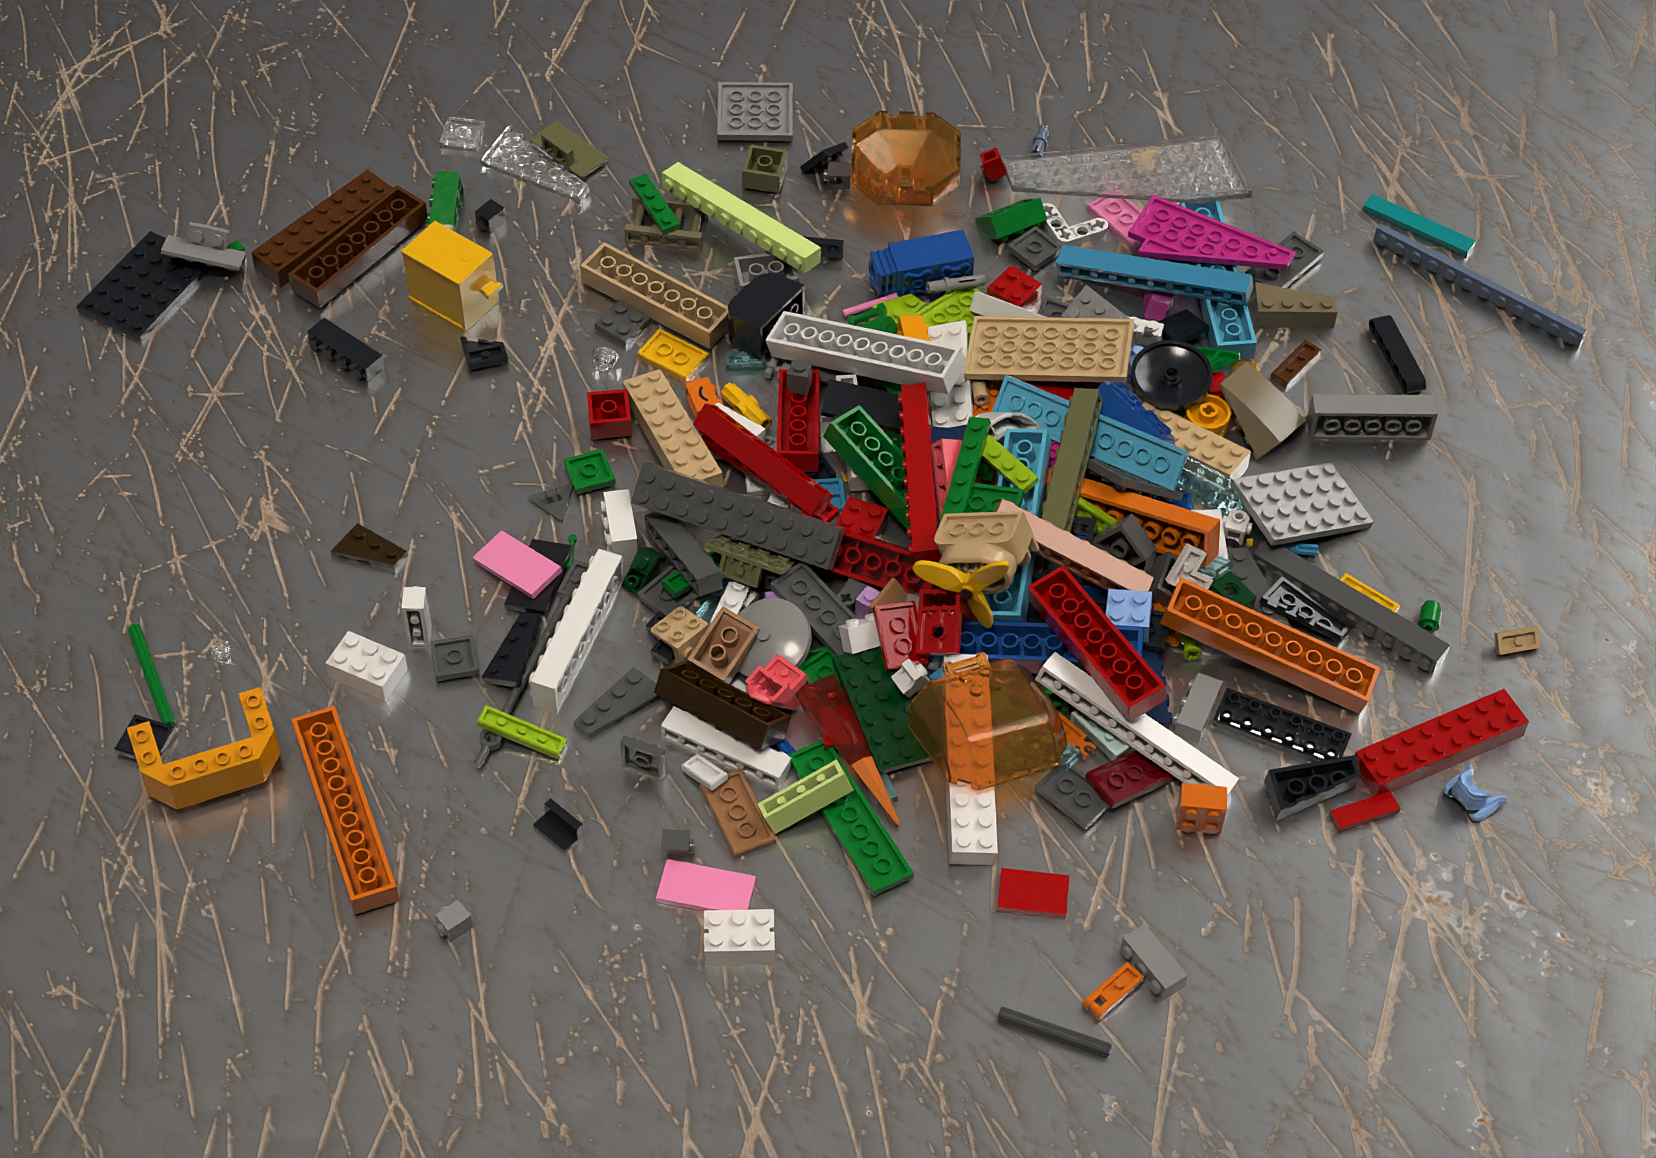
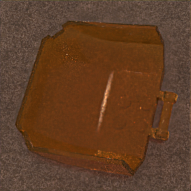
[908,652,1067,791]

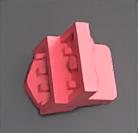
[745,654,809,710]

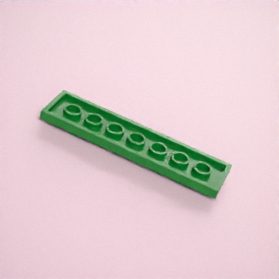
[788,739,914,896]

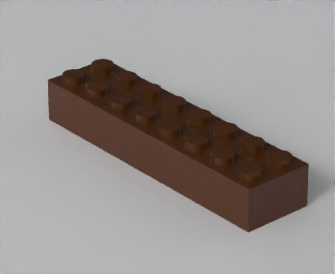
[251,169,393,288]
[288,185,427,308]

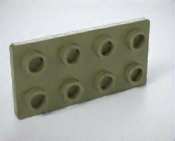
[530,120,608,179]
[703,534,796,588]

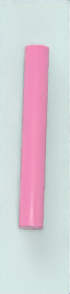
[841,293,898,318]

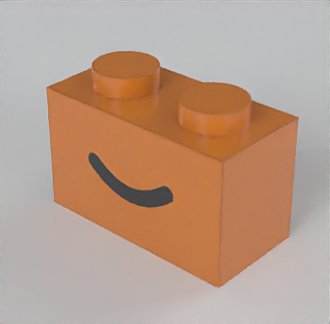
[685,377,723,420]

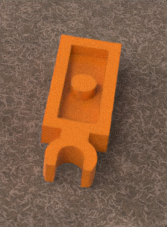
[1040,709,1096,761]

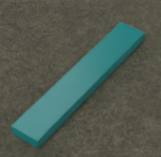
[1362,194,1476,257]

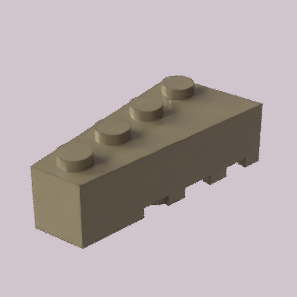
[1252,282,1338,328]

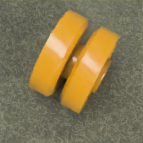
[1184,394,1231,438]

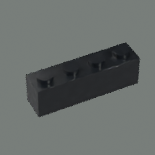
[307,317,385,382]

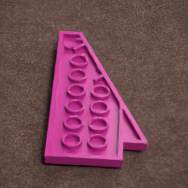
[1128,195,1296,270]

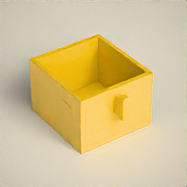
[401,221,503,332]

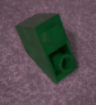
[622,547,667,594]

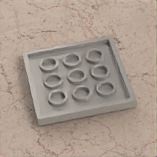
[717,82,793,141]

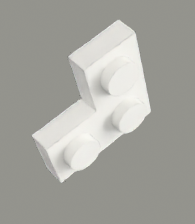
[1165,543,1213,590]

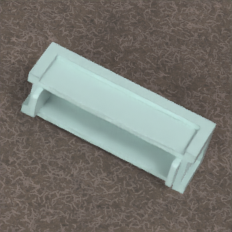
[1070,709,1132,761]

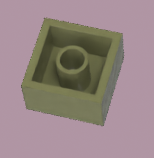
[742,144,787,193]

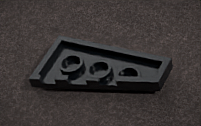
[1259,576,1352,642]

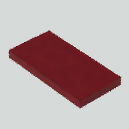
[1085,750,1178,809]

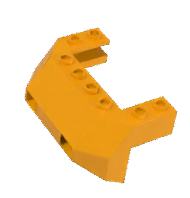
[127,687,280,810]

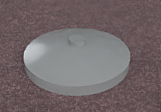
[738,598,812,678]

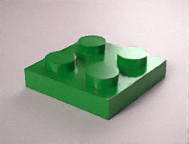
[563,449,616,495]

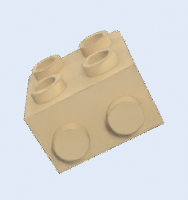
[651,606,709,663]

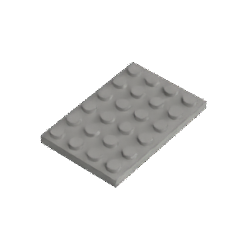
[1230,463,1374,546]

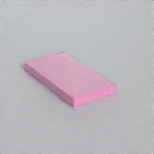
[1087,188,1143,254]
[472,530,562,599]
[656,859,756,911]

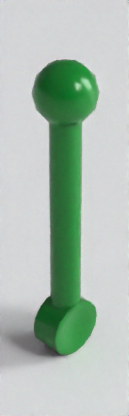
[566,534,577,570]

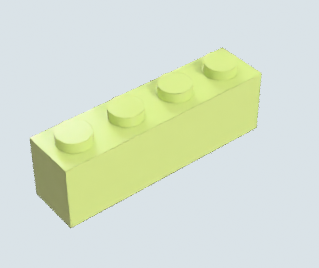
[758,760,854,834]

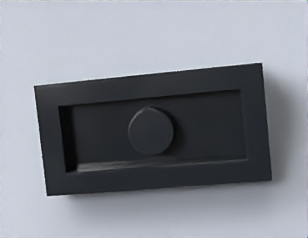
[533,798,584,852]

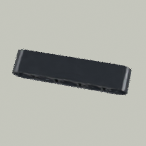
[1369,315,1426,394]

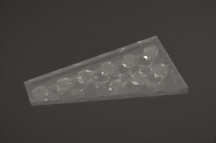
[480,124,590,203]

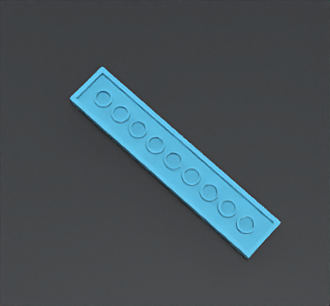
[992,375,1190,491]

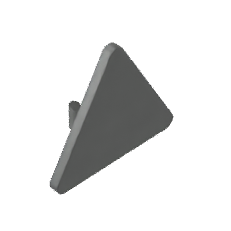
[529,484,573,522]

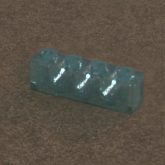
[1176,457,1249,514]

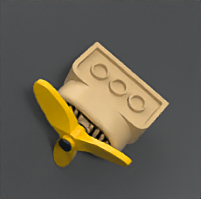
[913,511,1039,628]

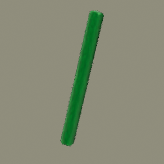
[128,624,176,726]

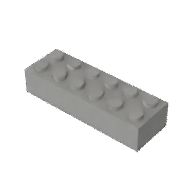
[1306,394,1438,440]

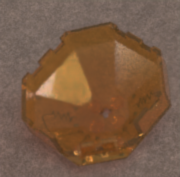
[851,111,961,206]

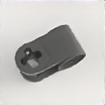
[837,578,867,614]

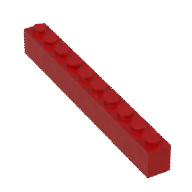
[898,382,941,563]

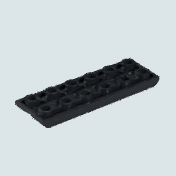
[1212,688,1352,762]

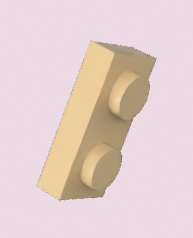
[1494,625,1540,655]

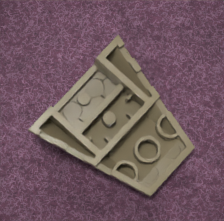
[1219,362,1308,460]

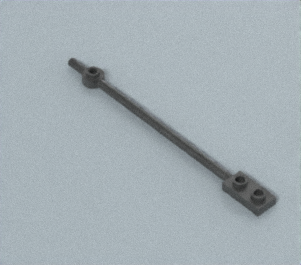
[473,560,589,768]

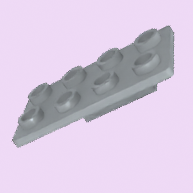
[161,221,246,271]

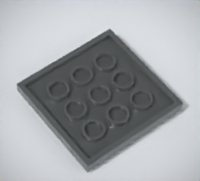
[1086,455,1184,502]

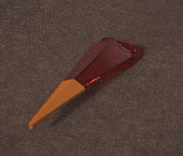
[795,674,899,827]

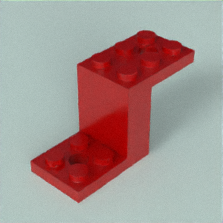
[916,587,978,655]

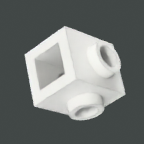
[1223,508,1253,545]

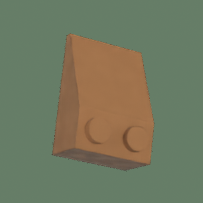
[687,606,760,684]

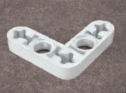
[1042,203,1108,246]

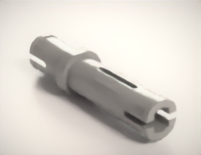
[926,274,986,294]

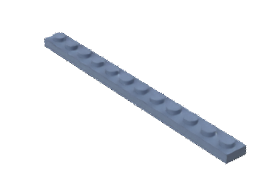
[1373,223,1587,348]

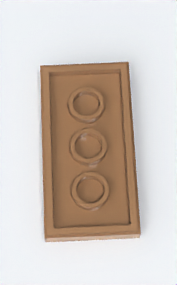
[700,769,776,859]

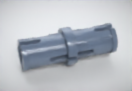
[1030,125,1051,159]

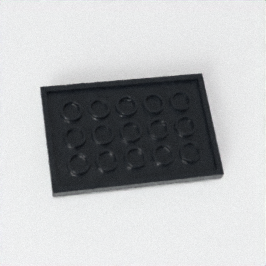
[77,231,212,342]

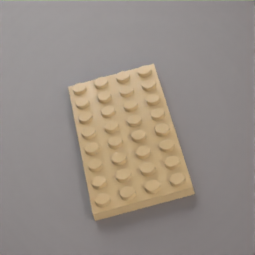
[964,316,1135,383]

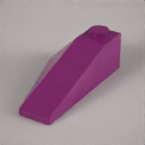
[1144,258,1188,322]

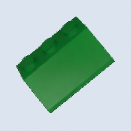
[975,197,1048,242]

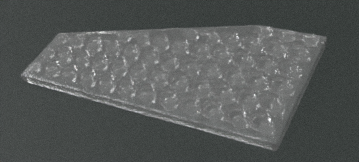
[1001,133,1252,204]

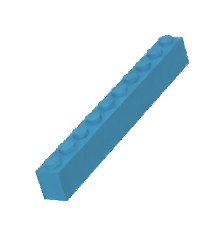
[1056,245,1253,306]

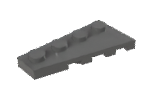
[574,667,661,738]

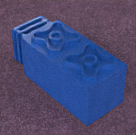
[868,230,975,297]
[1097,381,1179,447]

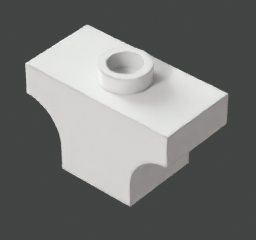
[891,658,932,697]

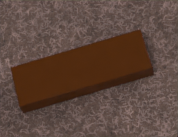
[1270,340,1321,388]

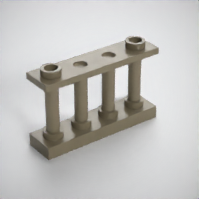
[624,196,709,252]

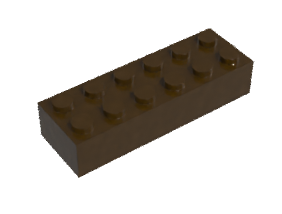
[654,661,791,750]

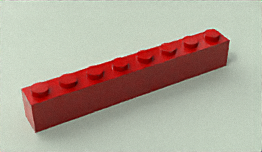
[693,403,834,517]

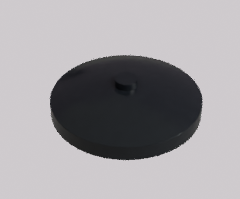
[1131,340,1213,410]

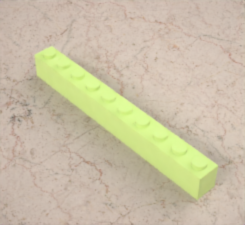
[662,162,821,274]

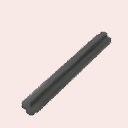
[998,1007,1112,1057]

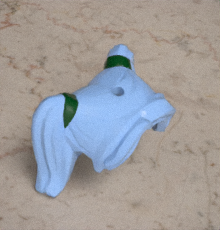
[1443,764,1507,821]

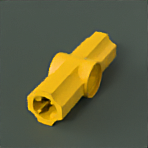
[720,382,772,431]

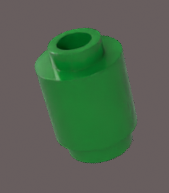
[1418,600,1442,633]

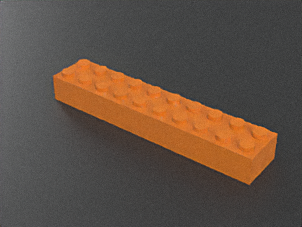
[1043,467,1221,568]
[1160,577,1380,714]
[291,706,399,915]

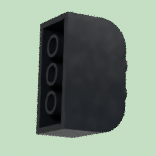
[728,273,805,359]

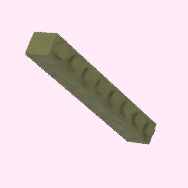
[1042,388,1103,532]

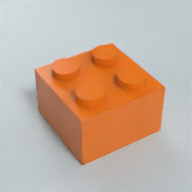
[1176,783,1227,834]

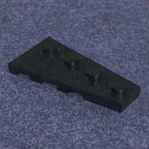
[482,612,542,688]

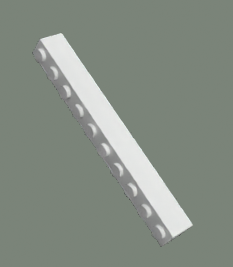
[1035,652,1239,795]

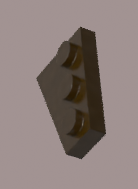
[331,523,408,570]

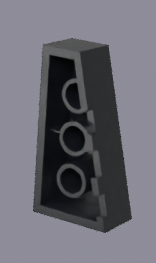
[1264,755,1361,821]

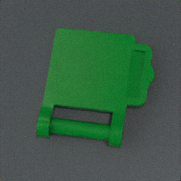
[847,303,897,334]

